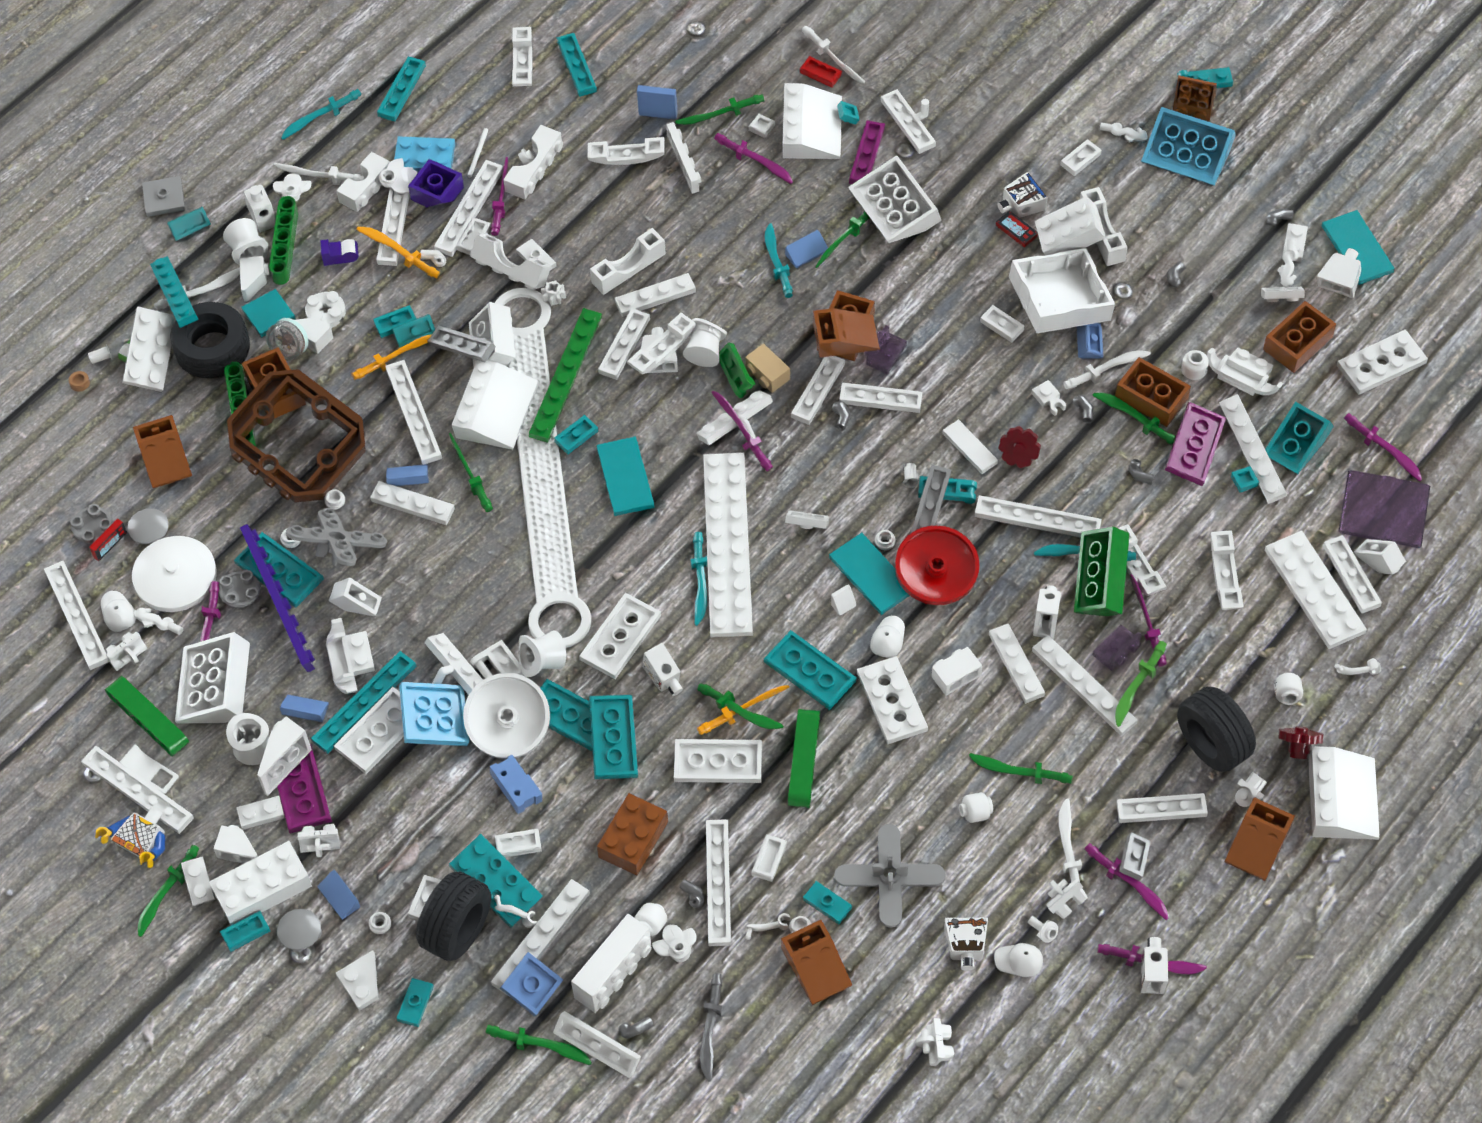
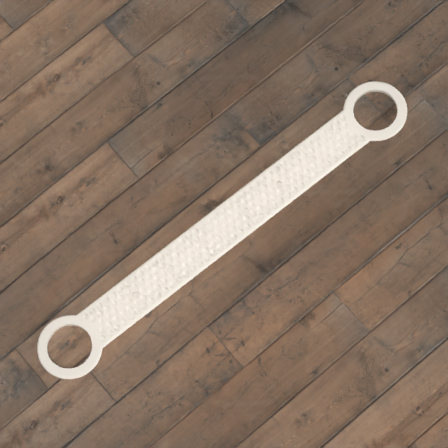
[495,288,591,648]

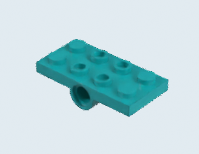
[448,833,543,928]

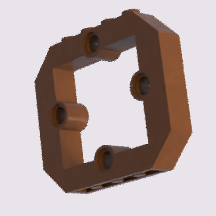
[227,369,366,503]

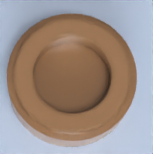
[68,371,90,392]

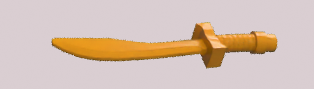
[356,227,440,279]
[351,335,431,380]
[697,685,789,735]

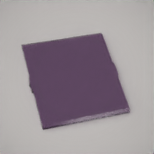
[1338,470,1431,548]

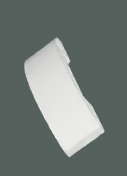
[512,27,533,86]
[588,137,665,165]
[627,313,696,374]
[1118,524,1167,596]
[1210,531,1244,610]

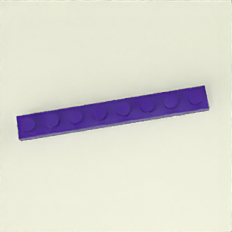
[240,524,315,672]

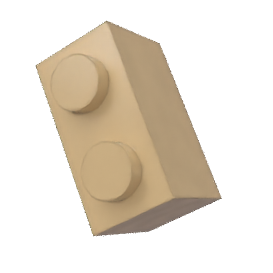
[745,343,790,393]

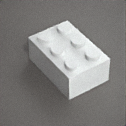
[1035,196,1106,256]

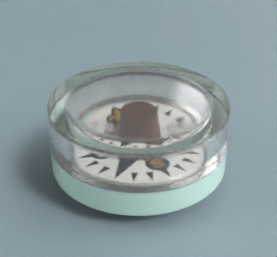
[266,318,308,361]

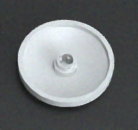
[132,536,217,612]
[463,673,550,759]

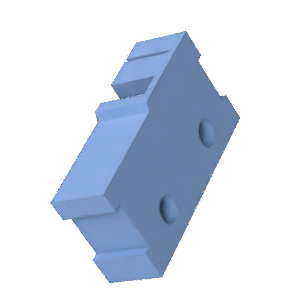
[490,755,542,814]

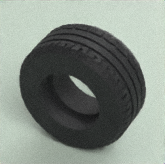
[170,302,250,379]
[1177,687,1256,772]
[416,871,491,961]

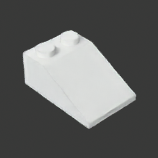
[257,717,312,796]

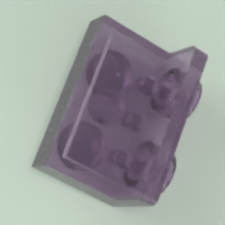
[865,325,907,374]
[1092,625,1142,671]

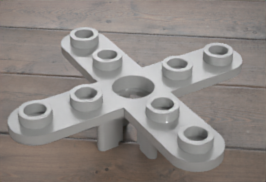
[286,508,387,566]
[834,824,946,928]

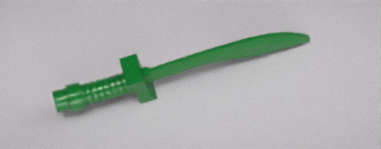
[675,94,764,125]
[815,211,870,268]
[1093,393,1176,445]
[449,433,493,512]
[697,683,784,729]
[969,753,1073,784]
[138,845,199,938]
[485,1025,592,1065]

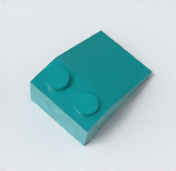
[1265,401,1334,474]

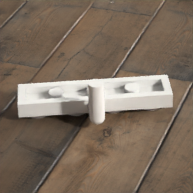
[881,89,936,154]
[696,390,773,445]
[425,633,483,695]

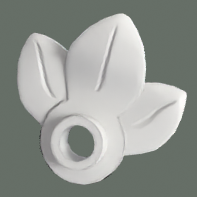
[379,158,418,194]
[273,173,311,201]
[652,925,696,962]

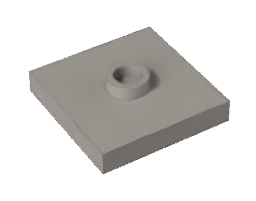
[142,176,186,217]

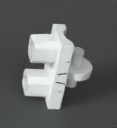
[105,632,148,671]
[1235,772,1267,807]
[297,824,340,858]
[1046,878,1088,919]
[915,1018,954,1066]

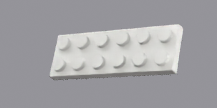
[1265,531,1367,649]

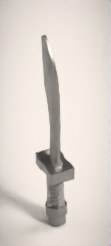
[700,973,723,1082]

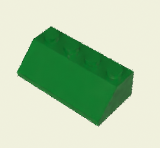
[1074,526,1130,616]

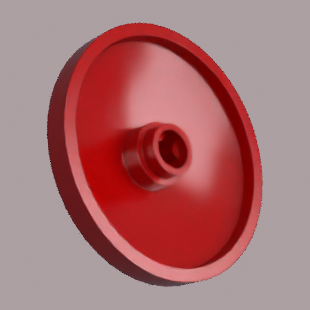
[895,525,980,605]

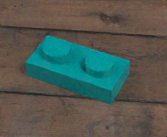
[373,305,417,338]
[392,314,435,347]
[554,415,598,455]

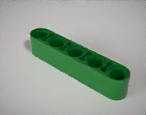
[269,196,298,285]
[224,362,256,447]
[104,676,189,756]
[788,709,820,808]

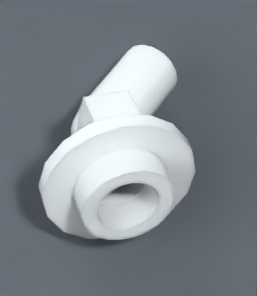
[1027,915,1058,943]

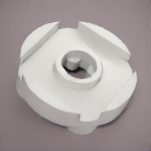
[305,291,346,327]

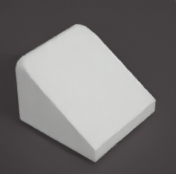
[831,584,856,615]

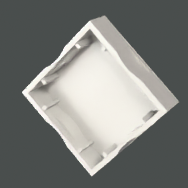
[1009,248,1115,333]

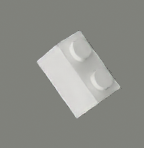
[932,647,982,696]

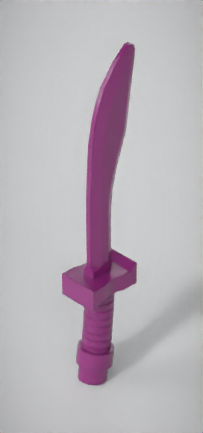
[714,133,793,184]
[490,157,508,236]
[711,391,773,472]
[1344,413,1422,481]
[1130,574,1167,667]
[200,581,221,642]
[1084,843,1169,920]
[1097,944,1207,974]

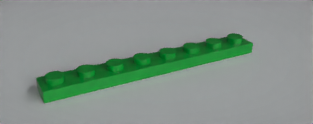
[529,308,602,443]

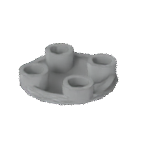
[70,504,112,543]
[127,509,169,544]
[219,570,260,608]
[277,909,322,952]

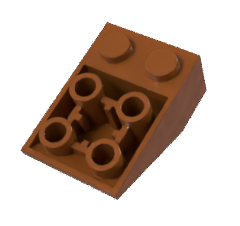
[1173,75,1217,122]
[813,308,880,358]
[133,415,192,488]
[1224,797,1295,881]
[781,920,852,1005]

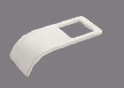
[120,744,179,794]

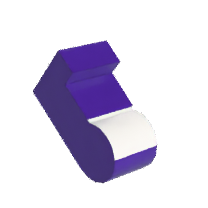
[320,239,359,266]

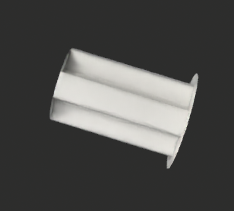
[88,344,112,364]
[903,463,919,488]

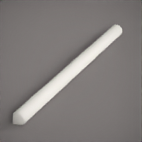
[467,128,488,178]

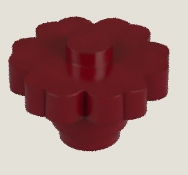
[998,426,1041,468]
[1278,726,1324,759]

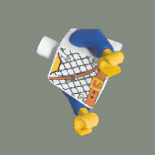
[95,807,165,868]

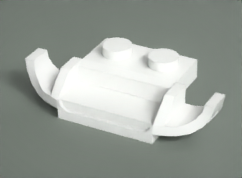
[1207,348,1284,396]
[326,618,375,694]

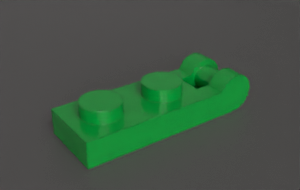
[719,342,755,398]

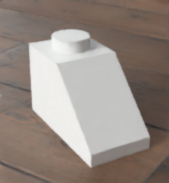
[239,256,270,302]
[295,317,333,354]
[1354,539,1406,575]
[329,578,382,616]
[213,825,258,864]

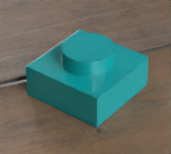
[837,101,860,125]
[1231,466,1259,493]

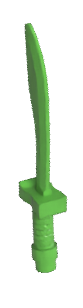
[1115,641,1167,727]

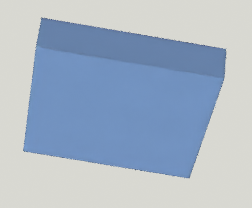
[637,85,678,119]
[500,952,563,1016]

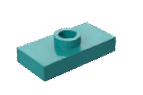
[167,206,211,241]
[803,881,852,925]
[220,911,271,952]
[396,978,434,1027]

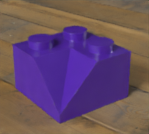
[408,159,464,207]

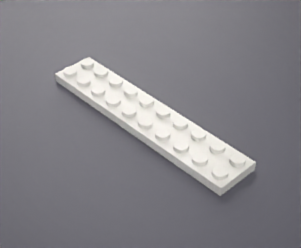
[703,453,753,638]

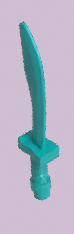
[281,89,362,140]
[764,223,793,298]
[691,532,708,626]
[1034,544,1136,561]

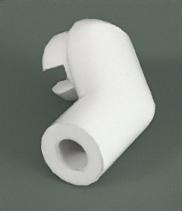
[420,250,446,267]

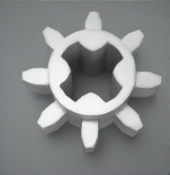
[541,280,566,306]

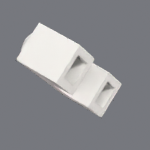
[336,152,390,212]

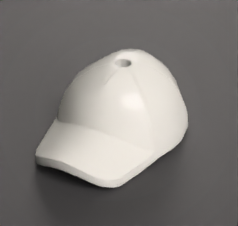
[101,591,136,632]
[870,616,905,658]
[994,943,1043,977]

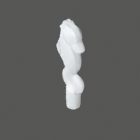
[1100,122,1148,143]
[1277,238,1299,287]
[133,608,183,635]

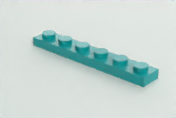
[150,256,199,328]
[311,651,417,754]

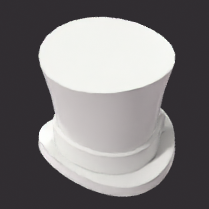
[223,218,268,266]
[683,318,727,367]
[519,630,566,677]
[226,713,269,765]

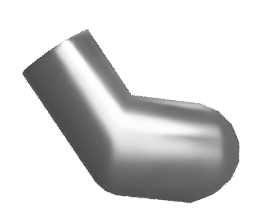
[1266,209,1293,225]
[1166,261,1186,288]
[1073,395,1094,423]
[832,401,851,430]
[1128,459,1154,485]
[679,879,704,908]
[618,1017,653,1039]

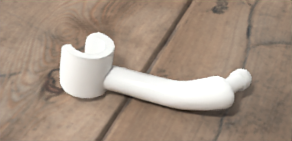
[1334,658,1381,675]
[494,895,537,928]
[745,913,791,940]

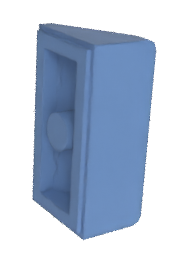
[785,230,828,268]
[1077,323,1103,359]
[386,464,429,486]
[280,695,329,722]
[317,870,360,920]

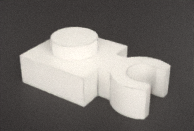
[1031,380,1066,416]

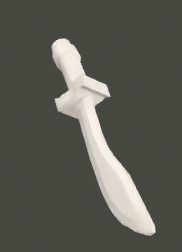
[802,26,865,83]
[274,163,365,185]
[154,267,240,311]
[1064,350,1151,389]
[1058,799,1082,900]

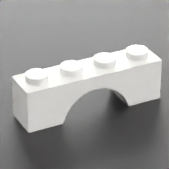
[503,125,563,200]
[1080,187,1127,266]
[590,228,666,295]
[470,233,552,290]

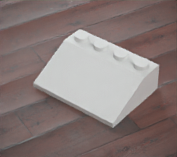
[783,83,842,159]
[848,156,942,243]
[452,360,538,450]
[175,632,250,724]
[1308,746,1379,840]

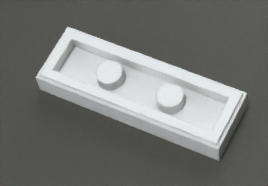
[943,419,998,474]

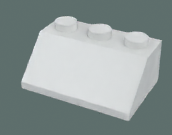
[469,302,516,368]

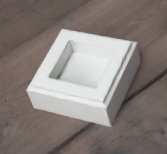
[749,114,775,138]

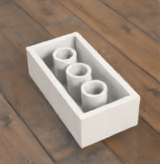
[209,841,312,925]
[571,914,652,1013]

